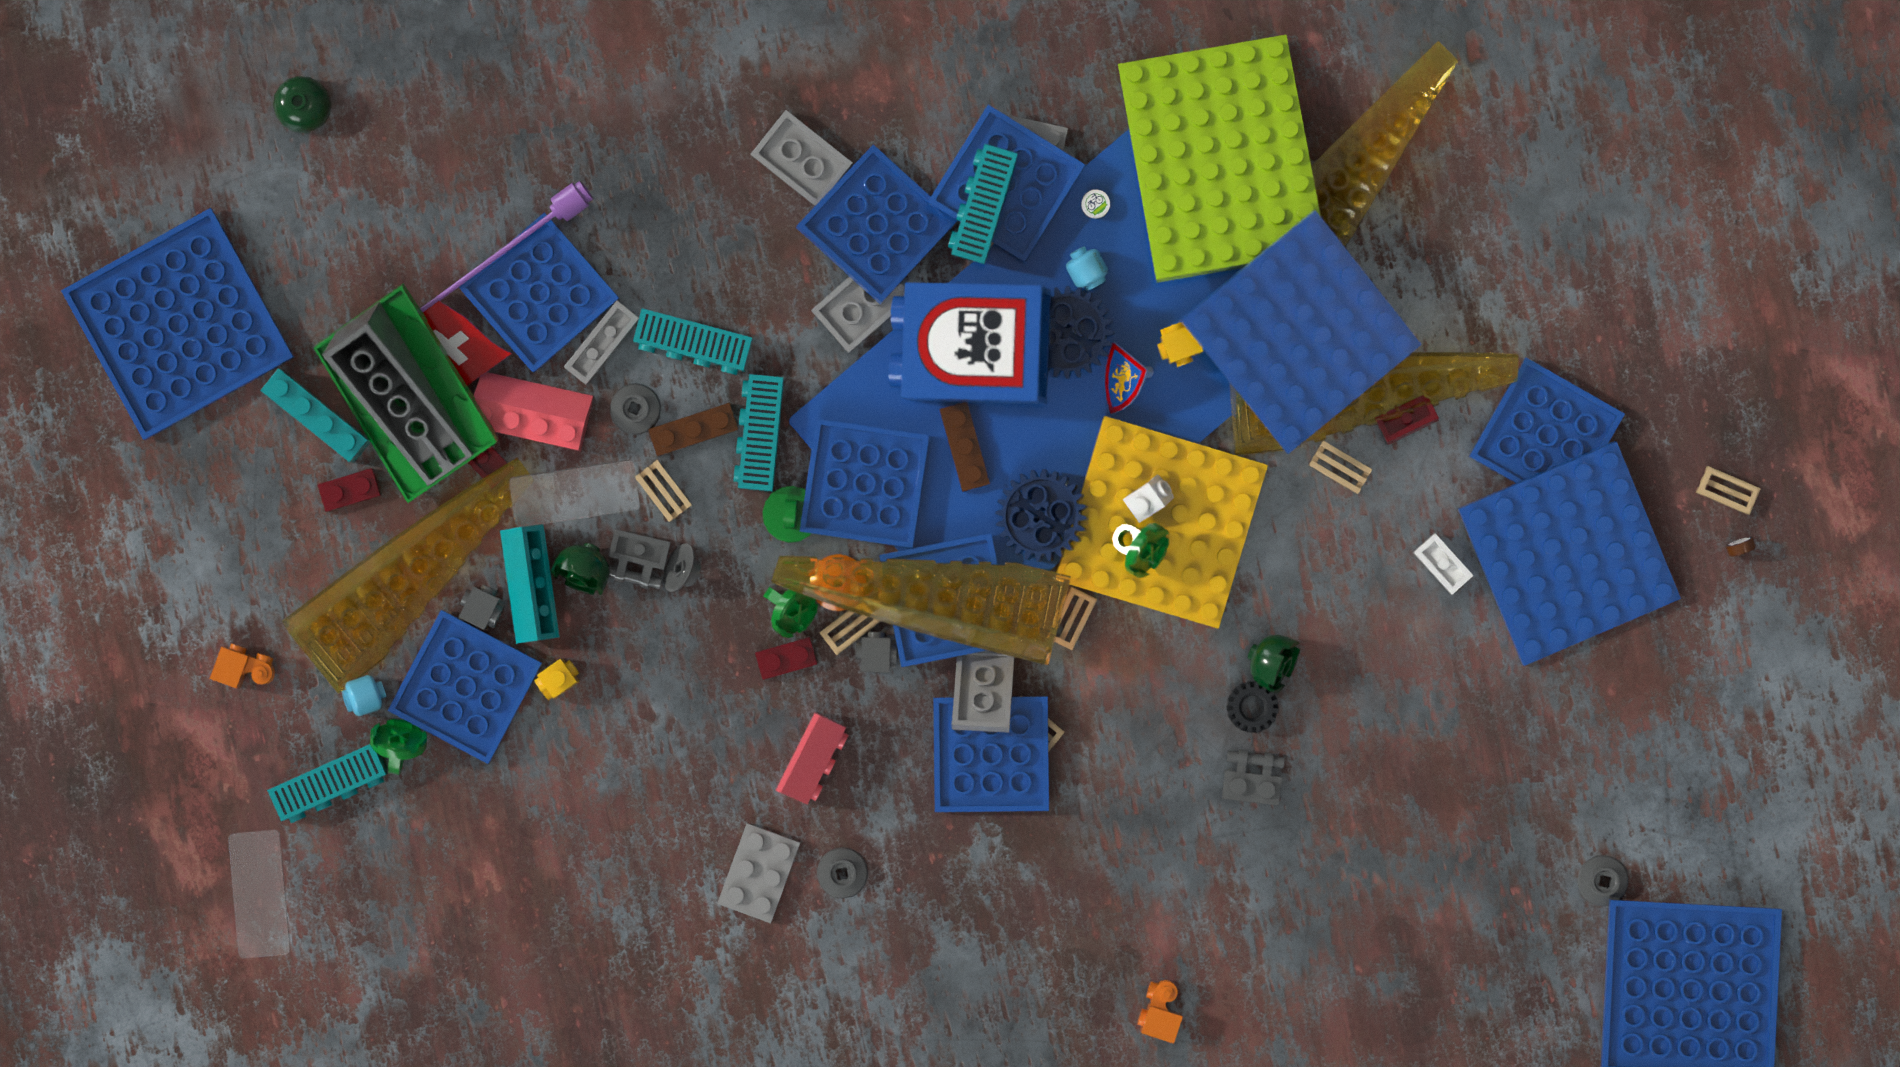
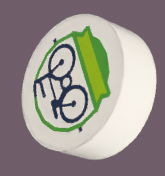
[1081,190,1110,219]

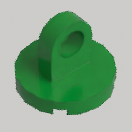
[762,486,811,543]
[1113,523,1169,578]
[763,583,819,638]
[370,719,427,775]

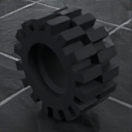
[1226,681,1279,733]

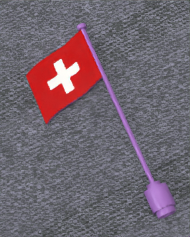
[420,181,593,386]

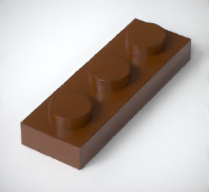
[939,402,990,492]
[648,403,739,457]

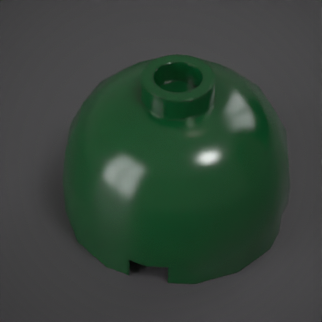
[273,76,331,134]
[551,543,610,595]
[1248,635,1300,693]

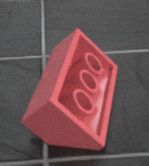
[474,372,594,451]

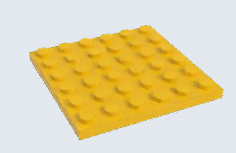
[1054,416,1268,629]

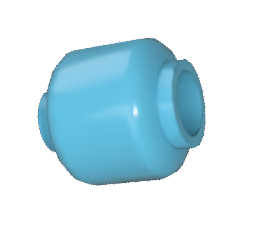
[1066,246,1108,291]
[342,675,386,716]

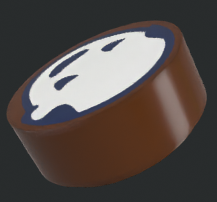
[1726,536,1756,557]

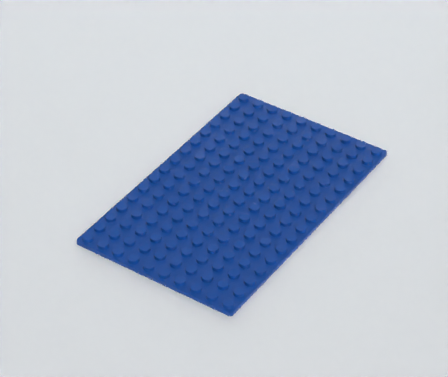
[789,129,1245,608]

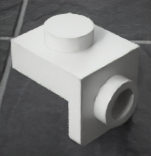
[1123,475,1174,523]

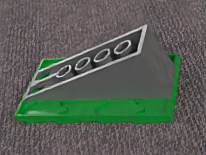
[314,283,498,503]

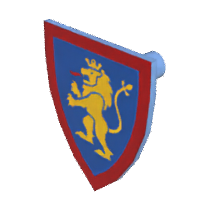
[1105,342,1154,414]

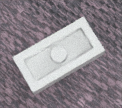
[1413,533,1473,595]

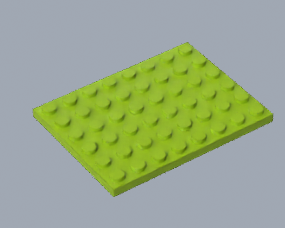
[1118,35,1321,283]

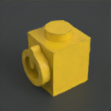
[1157,322,1203,367]
[534,658,580,700]

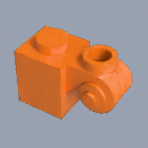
[210,643,275,689]
[1137,980,1183,1044]

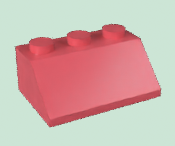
[776,712,849,805]

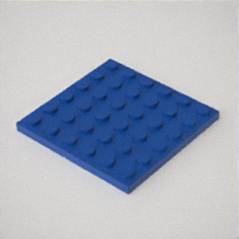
[61,208,295,440]
[1180,210,1422,454]
[1457,441,1681,666]
[1601,899,1782,1067]

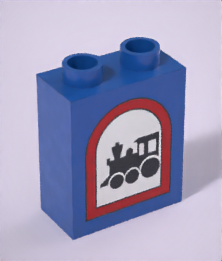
[889,282,1051,405]

